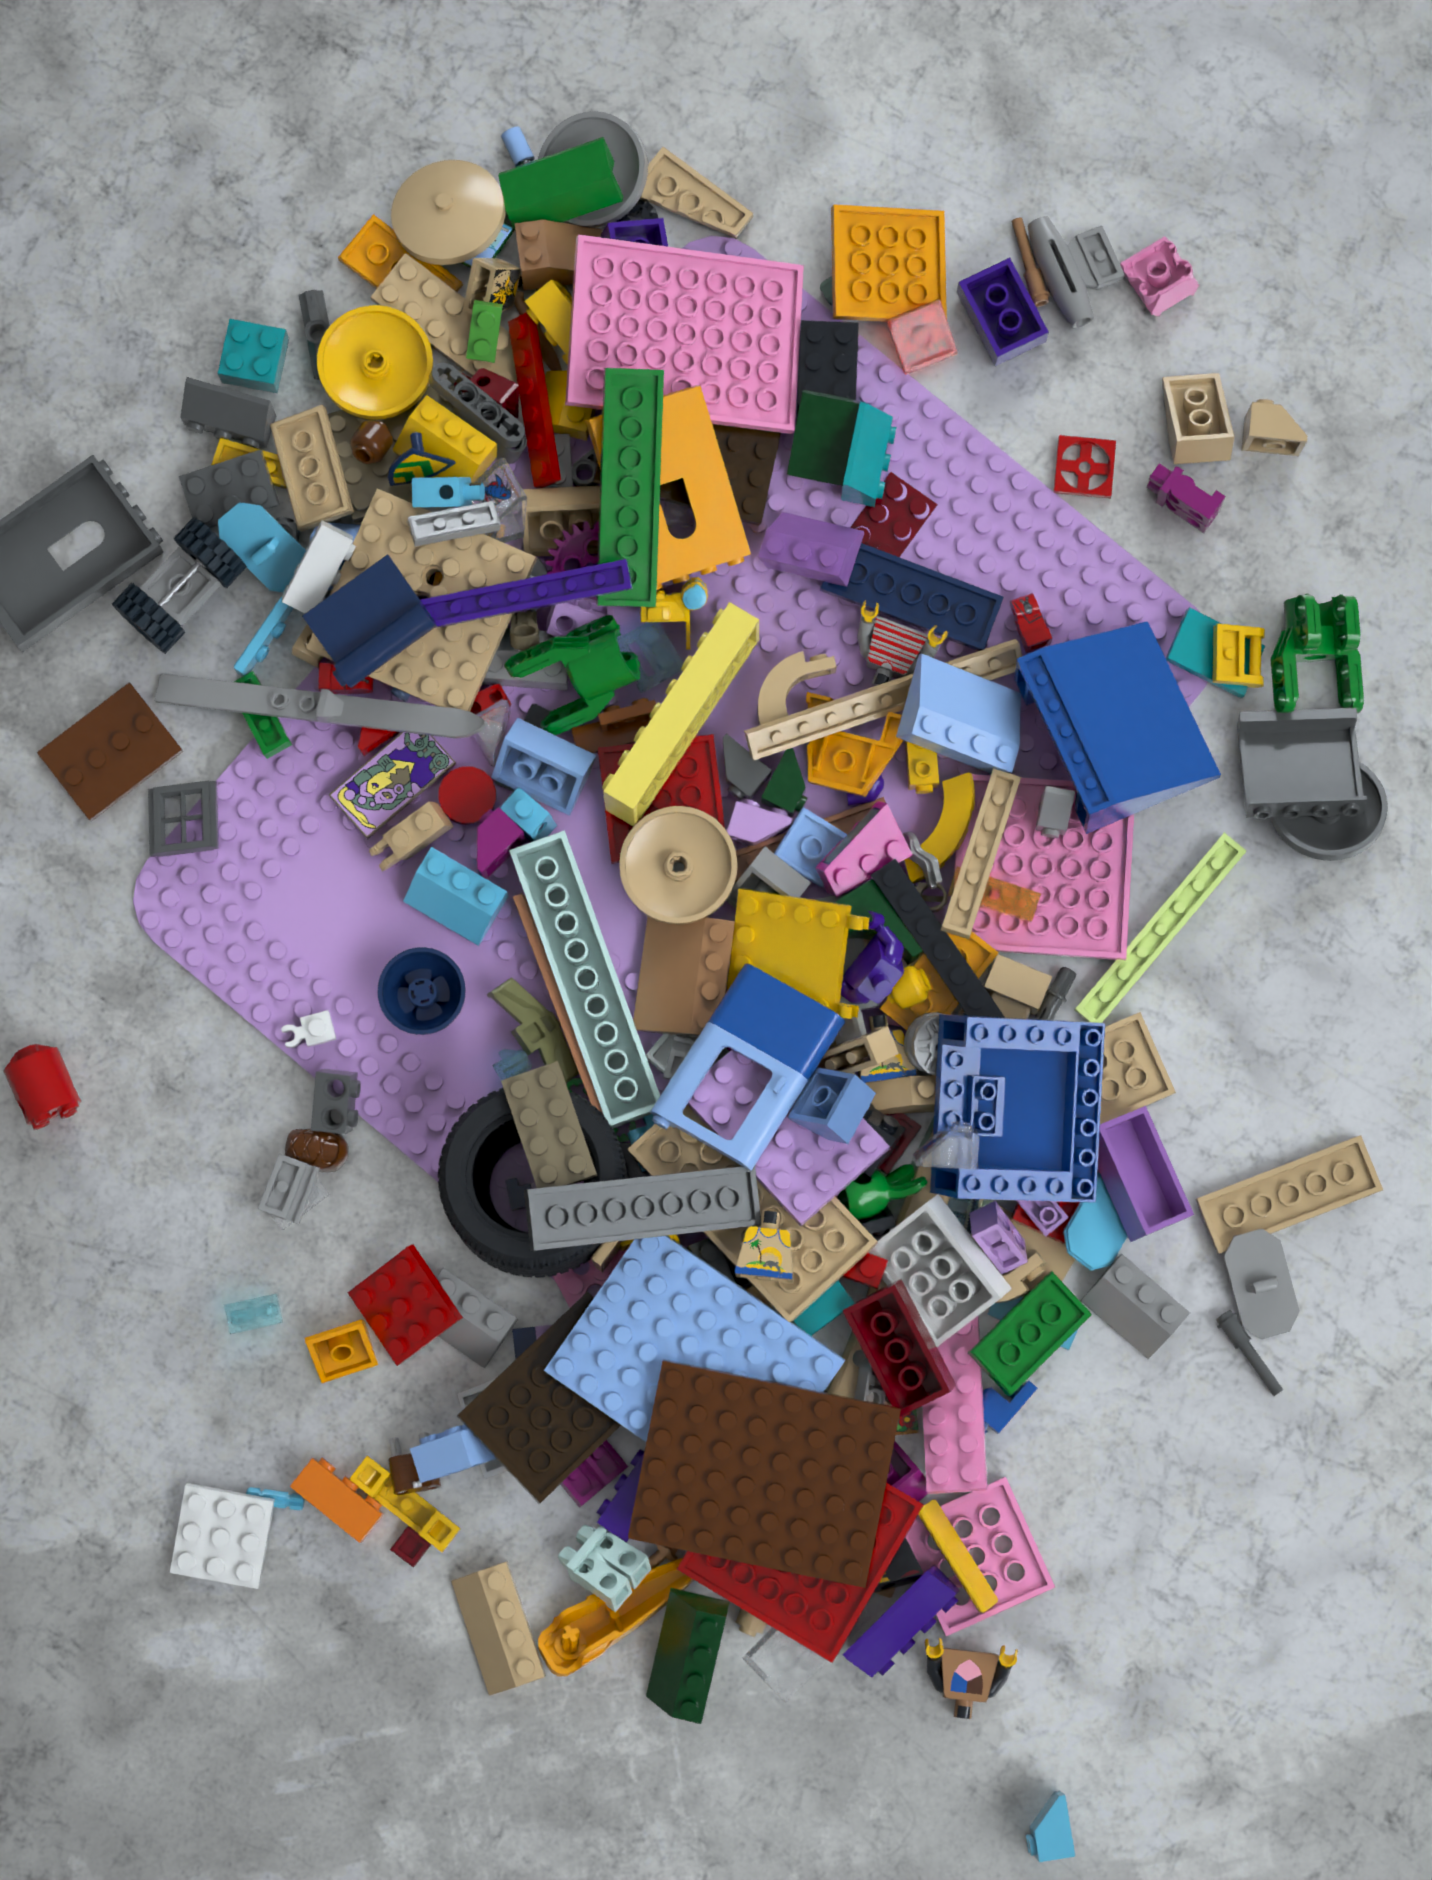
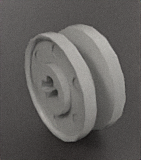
[904,1012,942,1076]

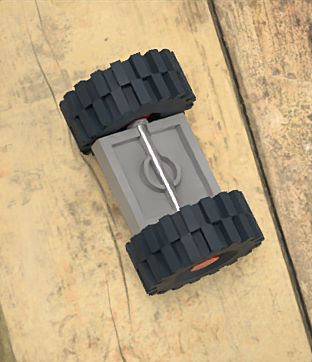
[112,517,247,654]

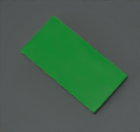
[968,1271,1092,1396]

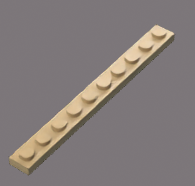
[744,639,1022,760]

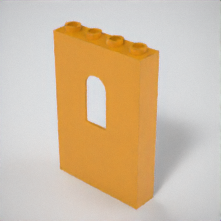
[585,385,751,590]

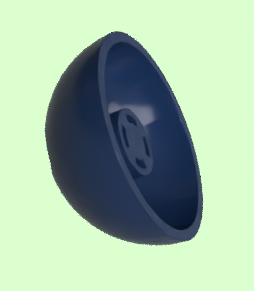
[377,947,466,1035]

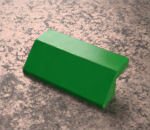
[498,137,624,232]

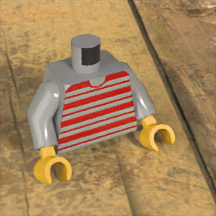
[857,600,948,686]

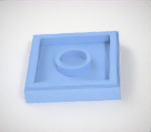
[774,807,847,887]

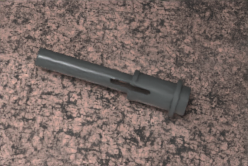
[1216,1310,1283,1396]

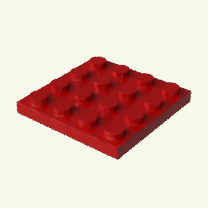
[598,734,725,864]

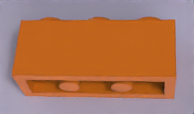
[290,1457,384,1543]

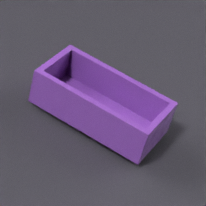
[1098,1106,1194,1242]

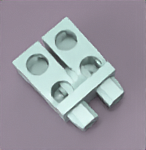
[558,1525,652,1612]

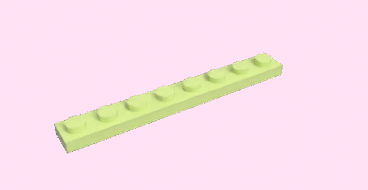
[1074,832,1247,1023]

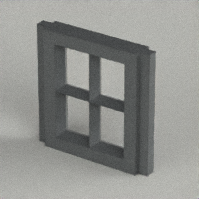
[148,780,219,857]

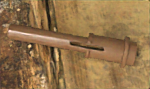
[1011,217,1050,307]

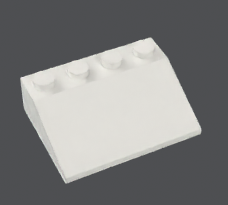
[868,1194,1012,1347]

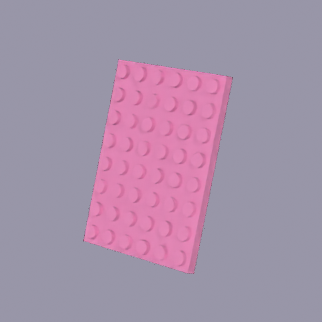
[565,234,804,434]

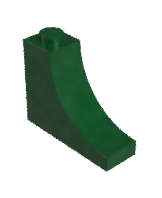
[834,879,922,965]

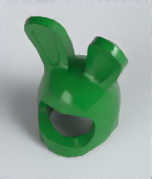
[838,1164,928,1220]

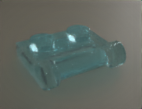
[618,622,683,693]

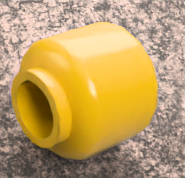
[887,965,931,1009]

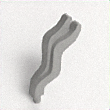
[903,832,942,889]

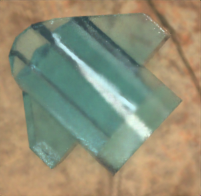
[492,1049,532,1080]

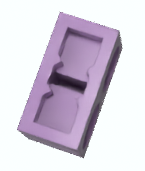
[546,598,613,636]
[969,1201,1028,1275]

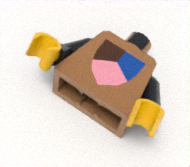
[924,1638,1018,1719]

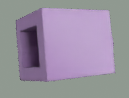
[727,799,792,846]

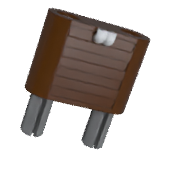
[388,1432,441,1495]

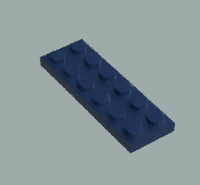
[820,543,1004,651]

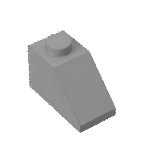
[1035,786,1075,838]

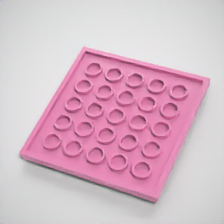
[953,774,1134,960]

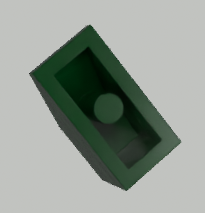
[761,748,808,818]

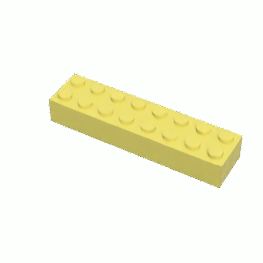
[602,602,759,827]

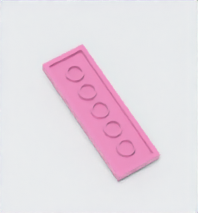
[923,1315,988,1494]

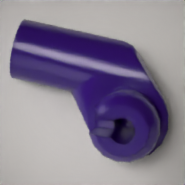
[846,775,885,806]

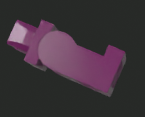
[1146,463,1226,534]

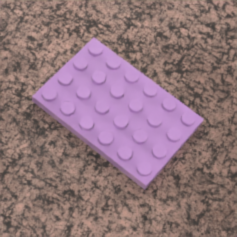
[687,1049,890,1226]

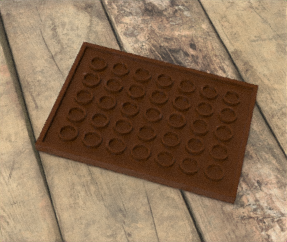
[628,1359,901,1588]

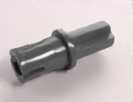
[1035,967,1076,1020]

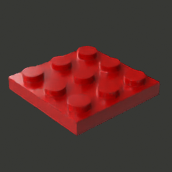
[347,1244,463,1366]

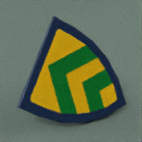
[388,432,456,486]

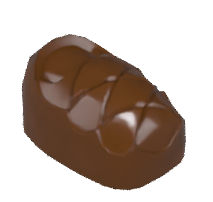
[285,1129,349,1173]

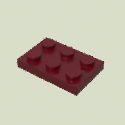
[850,472,938,557]

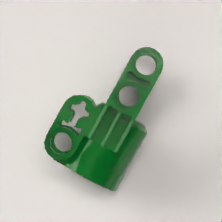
[1270,594,1364,713]
[504,615,640,736]

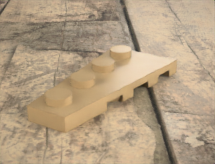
[640,147,753,239]

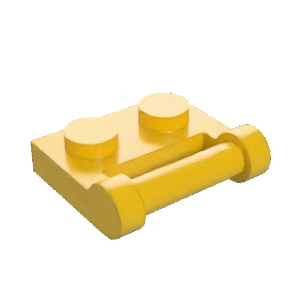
[1213,623,1265,688]

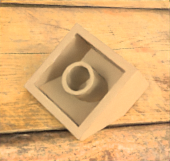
[1241,399,1308,456]

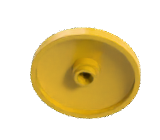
[317,305,433,420]

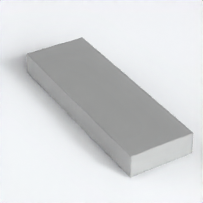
[407,501,501,547]

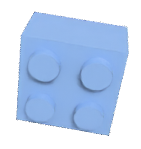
[410,1425,496,1483]

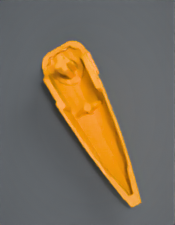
[538,1558,694,1677]

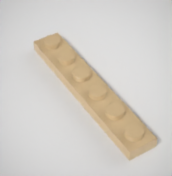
[941,768,1021,939]

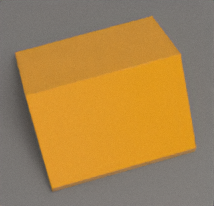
[304,1319,378,1383]

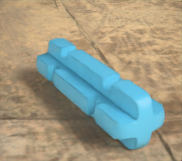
[246,1487,305,1510]

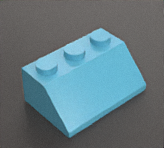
[403,847,509,946]

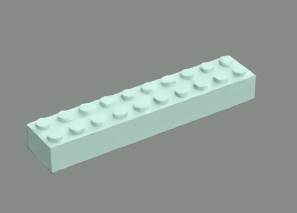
[509,830,660,1128]

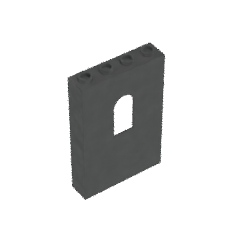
[0,455,164,653]

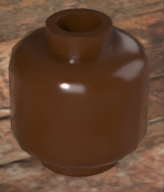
[350,420,393,464]

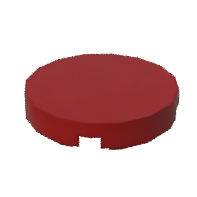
[439,766,496,825]

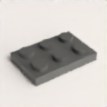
[179,450,280,528]

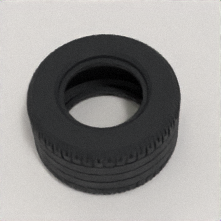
[438,1088,628,1278]

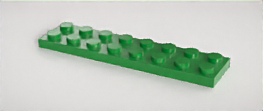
[596,368,664,607]

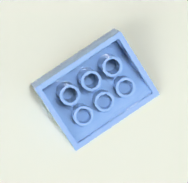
[896,654,1021,774]

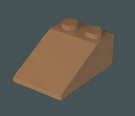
[515,220,602,291]

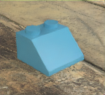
[1025,1791,1075,1862]

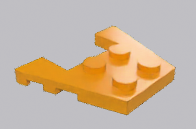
[806,692,904,797]

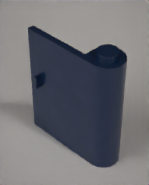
[302,554,437,688]

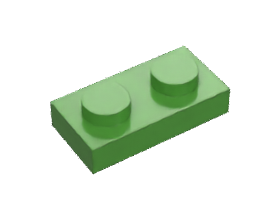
[466,300,503,363]

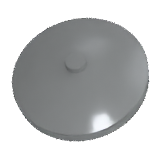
[538,111,648,228]

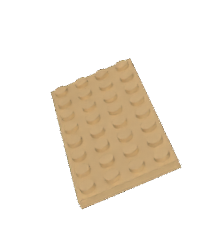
[627,1105,878,1322]

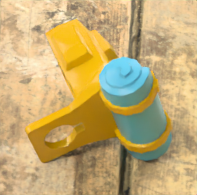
[640,577,708,650]

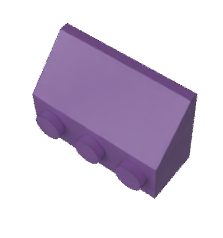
[758,512,864,587]

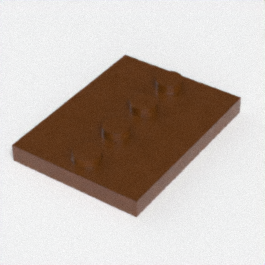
[37,682,184,822]

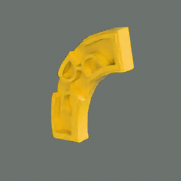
[905,772,975,884]

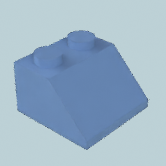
[788,1067,876,1144]

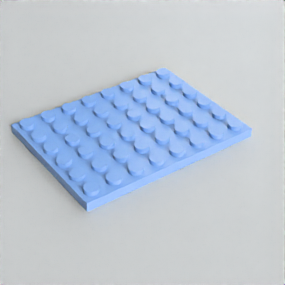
[544,1236,845,1442]

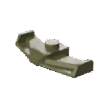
[487,977,579,1083]

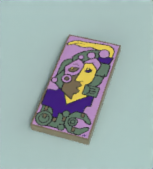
[329,732,456,840]

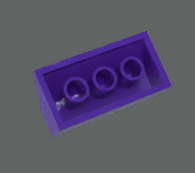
[842,1565,960,1677]

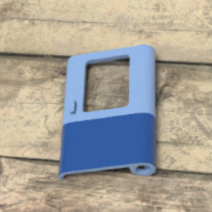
[650,964,845,1171]

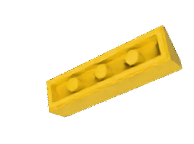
[918,1499,998,1613]

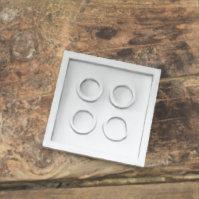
[170,1483,275,1589]

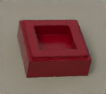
[390,1526,432,1568]

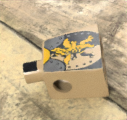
[463,258,523,314]

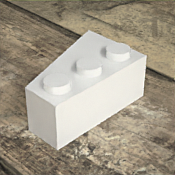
[282,520,356,613]

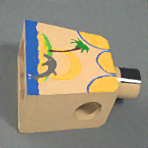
[858,1014,916,1083]
[735,1211,794,1283]

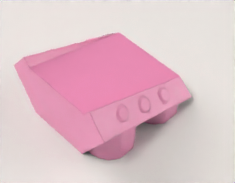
[1120,236,1199,317]

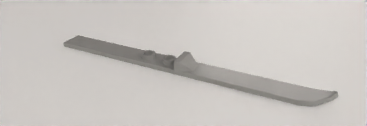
[154,674,487,738]

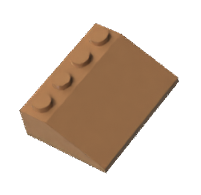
[633,916,735,1038]

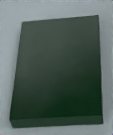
[787,390,860,486]

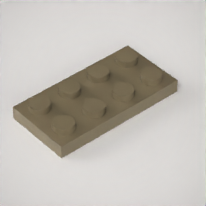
[501,1061,597,1188]

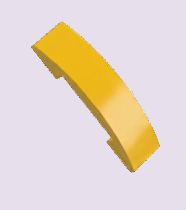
[349,1456,461,1553]

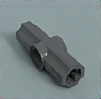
[298,290,330,380]

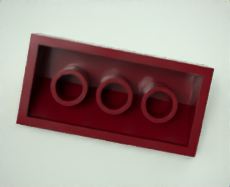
[842,1279,956,1417]

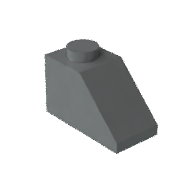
[723,733,772,800]

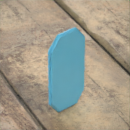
[218,502,306,592]
[1063,1172,1127,1271]

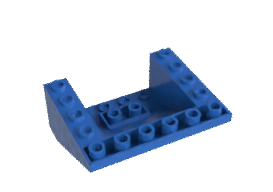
[1014,621,1221,834]
[930,1014,1105,1203]

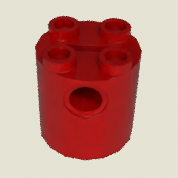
[3,1044,82,1130]

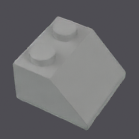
[726,847,811,909]

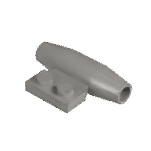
[1027,216,1125,328]

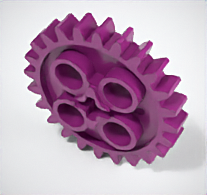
[544,520,599,600]

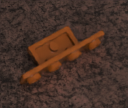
[572,698,656,753]

